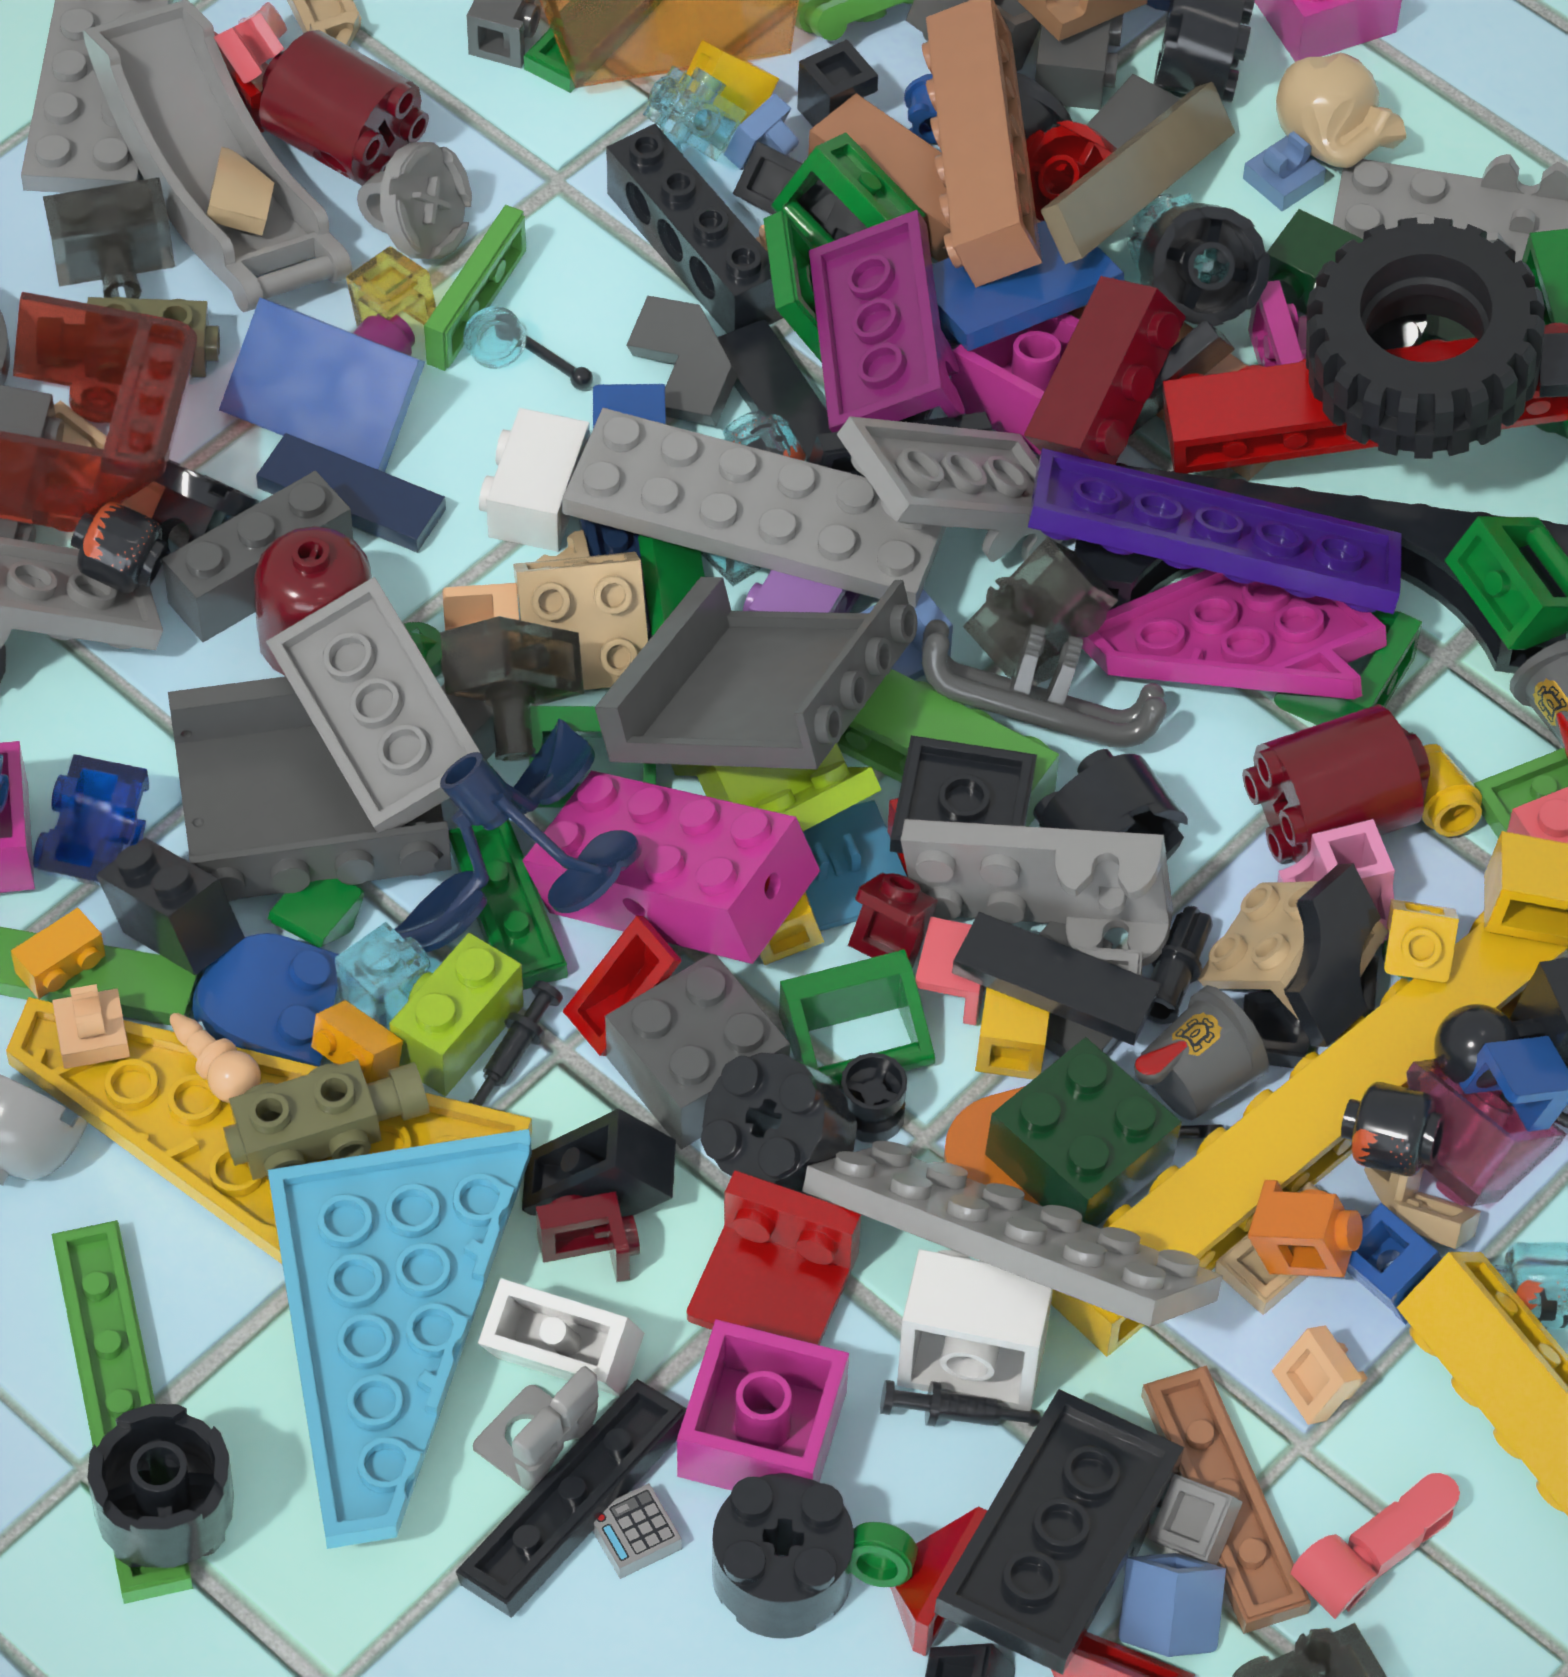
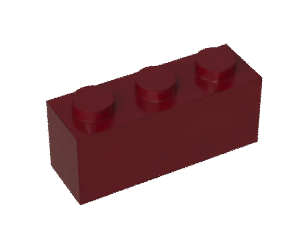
[1024,276,1186,465]

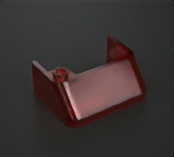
[0,292,197,532]

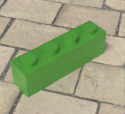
[837,669,1059,827]

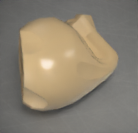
[1276,53,1406,168]

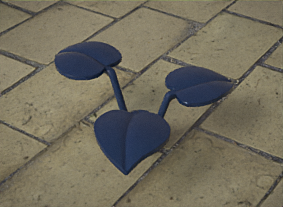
[378,719,642,954]

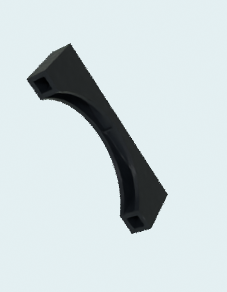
[1067,463,1568,674]

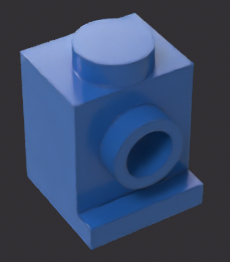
[1346,1203,1442,1325]

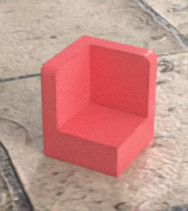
[915,917,985,1026]

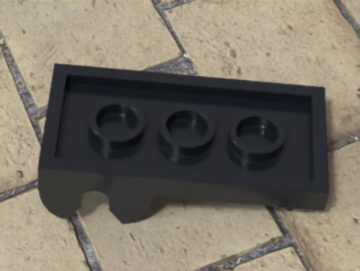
[934,1389,1184,1675]

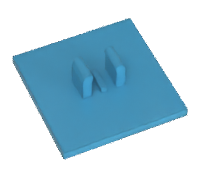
[803,800,907,931]

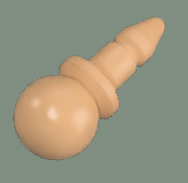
[170,1013,261,1103]

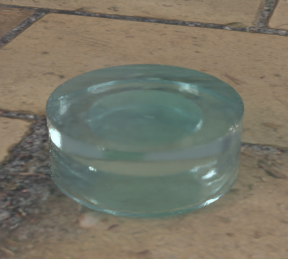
[463,306,526,369]

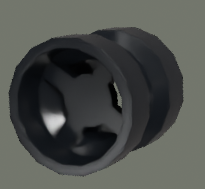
[841,1053,907,1143]

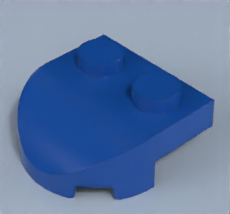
[193,933,344,1067]

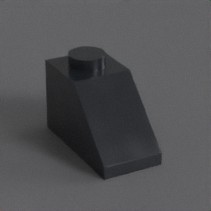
[522,1108,676,1216]

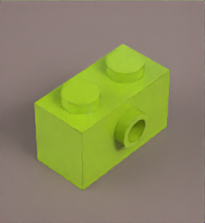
[389,933,524,1097]

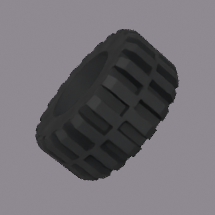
[1306,217,1545,459]

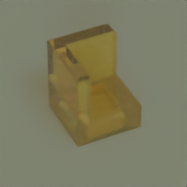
[346,246,436,327]

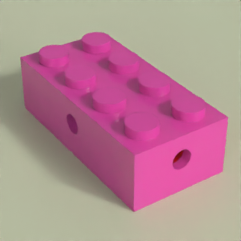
[522,770,820,964]

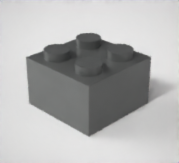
[605,954,790,1150]

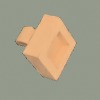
[52,984,130,1069]
[1272,1325,1368,1425]

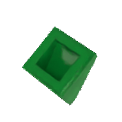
[268,878,364,948]

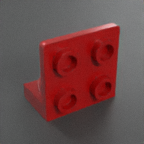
[686,1170,861,1345]

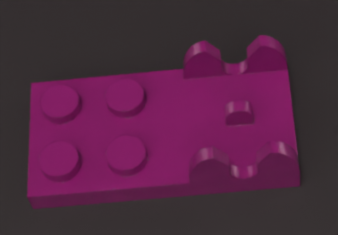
[809,210,965,432]

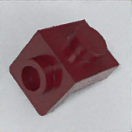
[847,872,938,968]
[536,1191,640,1282]

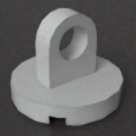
[357,142,472,259]

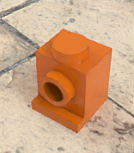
[1248,1180,1363,1278]

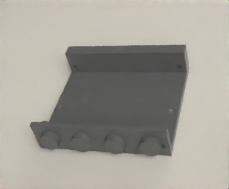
[168,676,452,902]

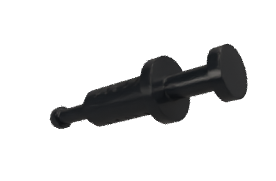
[468,980,563,1106]
[880,1380,1042,1427]

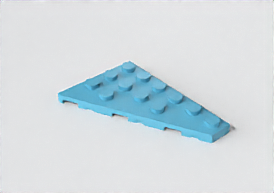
[268,1129,532,1549]

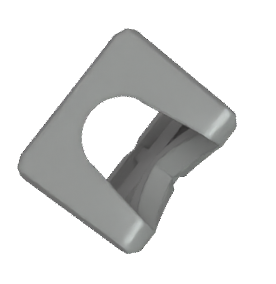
[473,1366,599,1491]

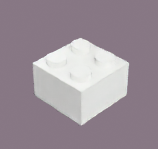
[897,1249,1053,1412]

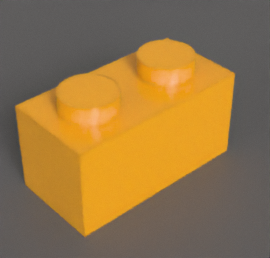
[11,907,106,999]
[311,1000,403,1084]

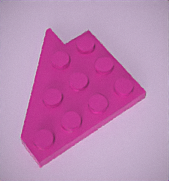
[1075,570,1387,699]

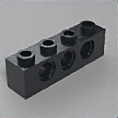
[606,123,783,333]

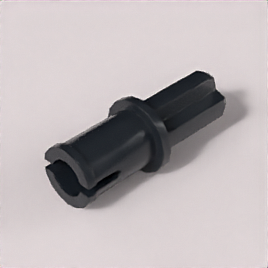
[1147,906,1213,1024]

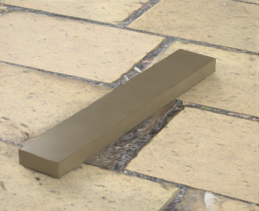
[1041,82,1235,264]

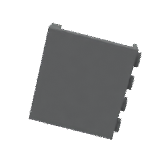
[595,577,917,769]

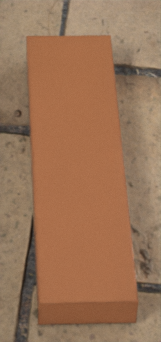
[1141,1365,1311,1634]

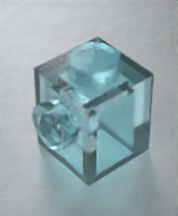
[335,922,431,1031]

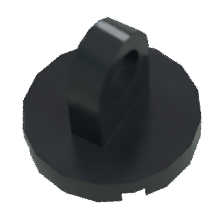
[140,453,259,556]

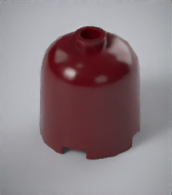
[254,526,372,676]

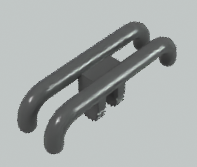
[921,619,1167,748]

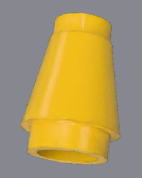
[1422,744,1482,837]

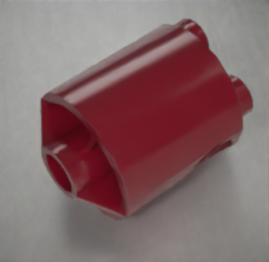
[259,30,429,186]
[1242,704,1430,863]

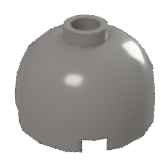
[0,1074,88,1186]

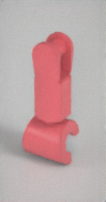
[213,2,287,83]
[1290,1473,1460,1619]

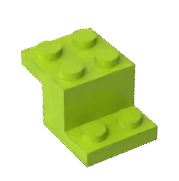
[670,743,882,831]

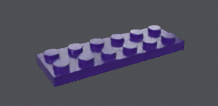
[1028,448,1401,614]

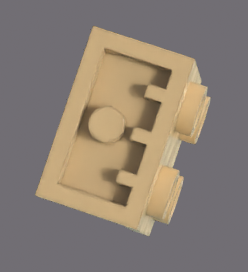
[513,552,648,695]
[1197,881,1389,1019]

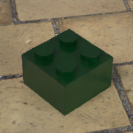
[985,1037,1182,1227]

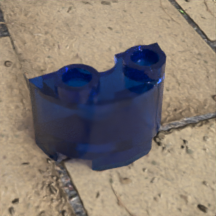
[33,754,150,886]

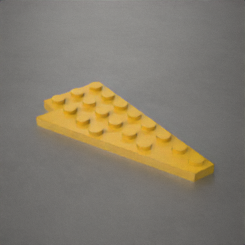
[6,997,532,1264]

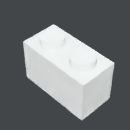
[479,407,590,552]
[478,1278,645,1397]

